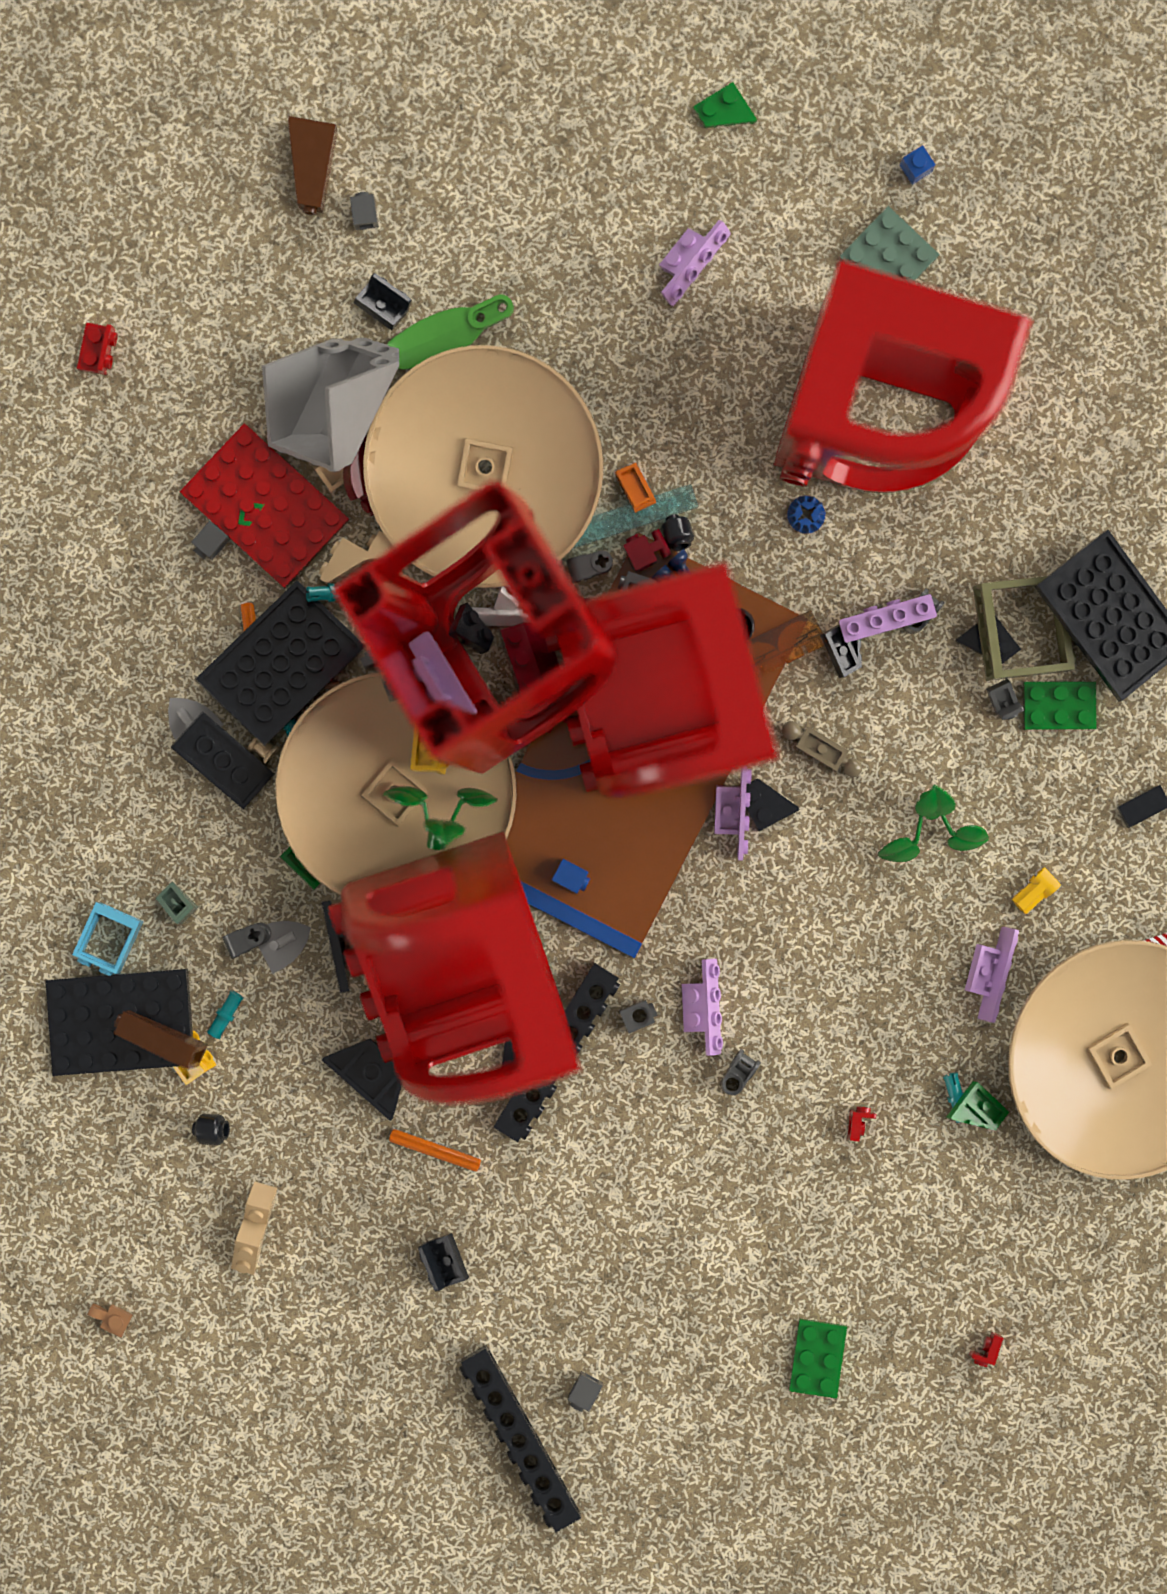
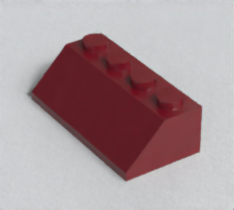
[499,623,560,711]

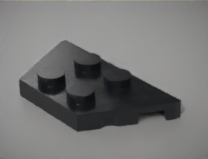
[321,900,350,993]
[322,1038,402,1121]

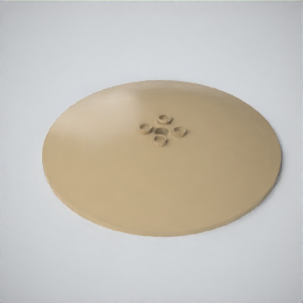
[364,345,603,588]
[276,672,516,896]
[1008,940,1167,1180]

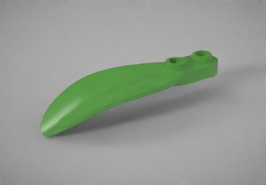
[386,294,514,369]

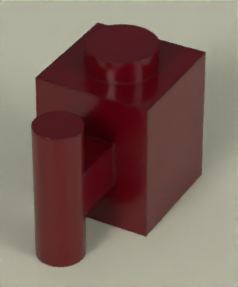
[623,529,672,574]

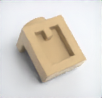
[311,465,344,492]

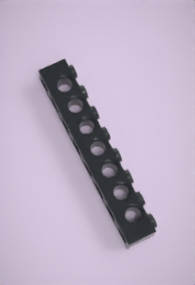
[493,963,620,1143]
[459,1344,581,1533]

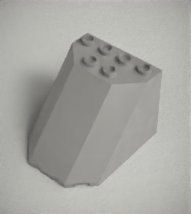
[262,338,399,472]

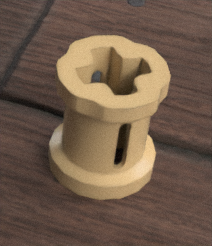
[247,738,279,764]

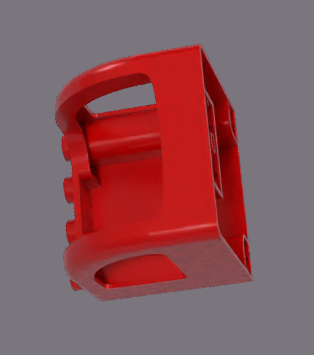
[773,260,1032,493]
[332,481,617,774]
[544,561,779,799]
[328,831,581,1105]

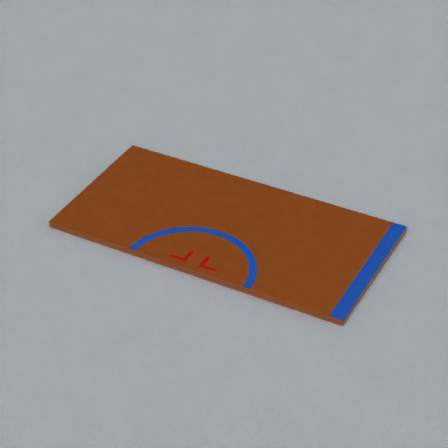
[506,533,808,958]

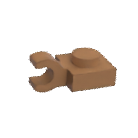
[87,1303,133,1338]

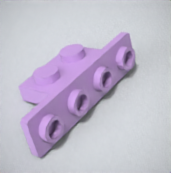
[659,220,731,306]
[839,594,937,643]
[409,632,476,713]
[714,768,751,861]
[965,927,1019,1023]
[682,959,723,1056]

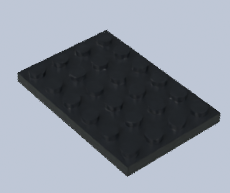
[1034,530,1167,702]
[195,580,365,747]
[45,969,193,1076]

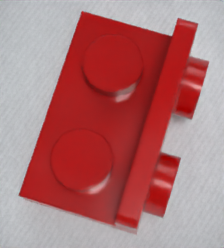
[77,322,118,375]

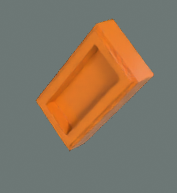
[615,462,656,513]

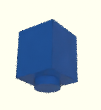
[899,145,936,185]
[552,859,590,893]

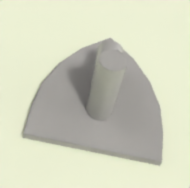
[168,698,224,740]
[254,921,311,974]

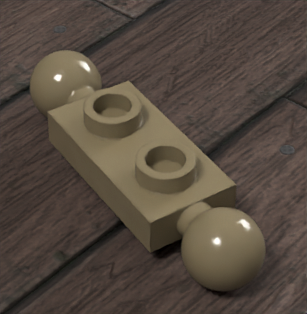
[782,721,862,777]

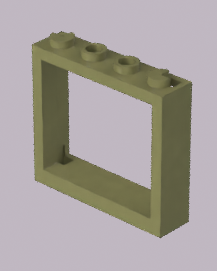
[973,576,1076,681]

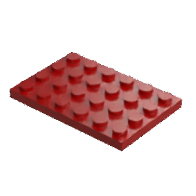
[179,423,349,589]

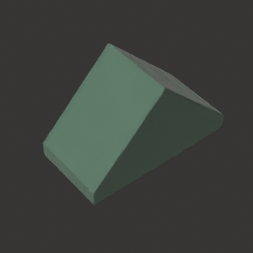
[156,881,199,924]

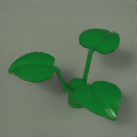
[877,784,990,862]
[383,786,498,850]

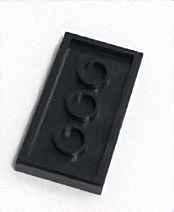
[171,711,275,809]

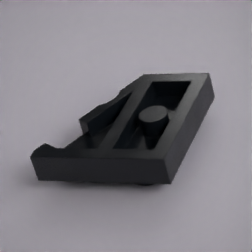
[448,602,494,654]
[955,616,1021,664]
[820,624,862,678]
[746,778,800,831]

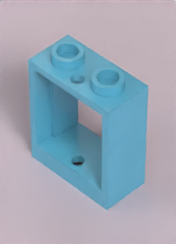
[72,902,144,976]

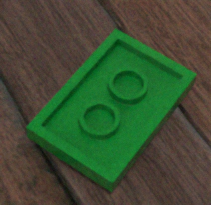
[1023,681,1097,730]
[789,1318,847,1399]

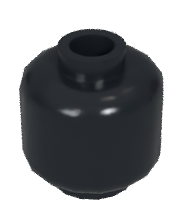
[660,514,695,551]
[192,1114,230,1145]

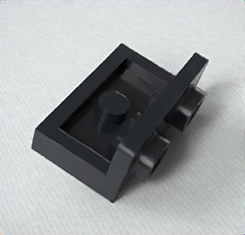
[354,273,412,330]
[418,1233,469,1292]

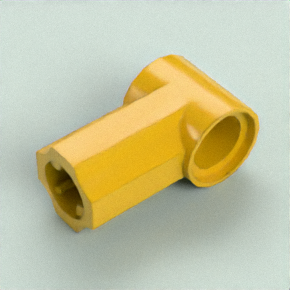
[1011,867,1061,915]

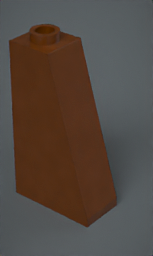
[288,116,338,215]
[114,1010,208,1070]

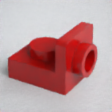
[847,1106,877,1142]
[969,1332,1004,1367]

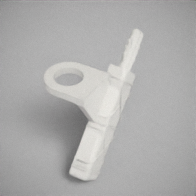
[472,586,529,626]

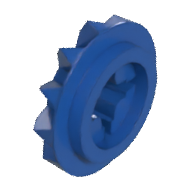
[787,495,826,534]

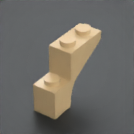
[319,530,400,584]
[231,1182,277,1275]

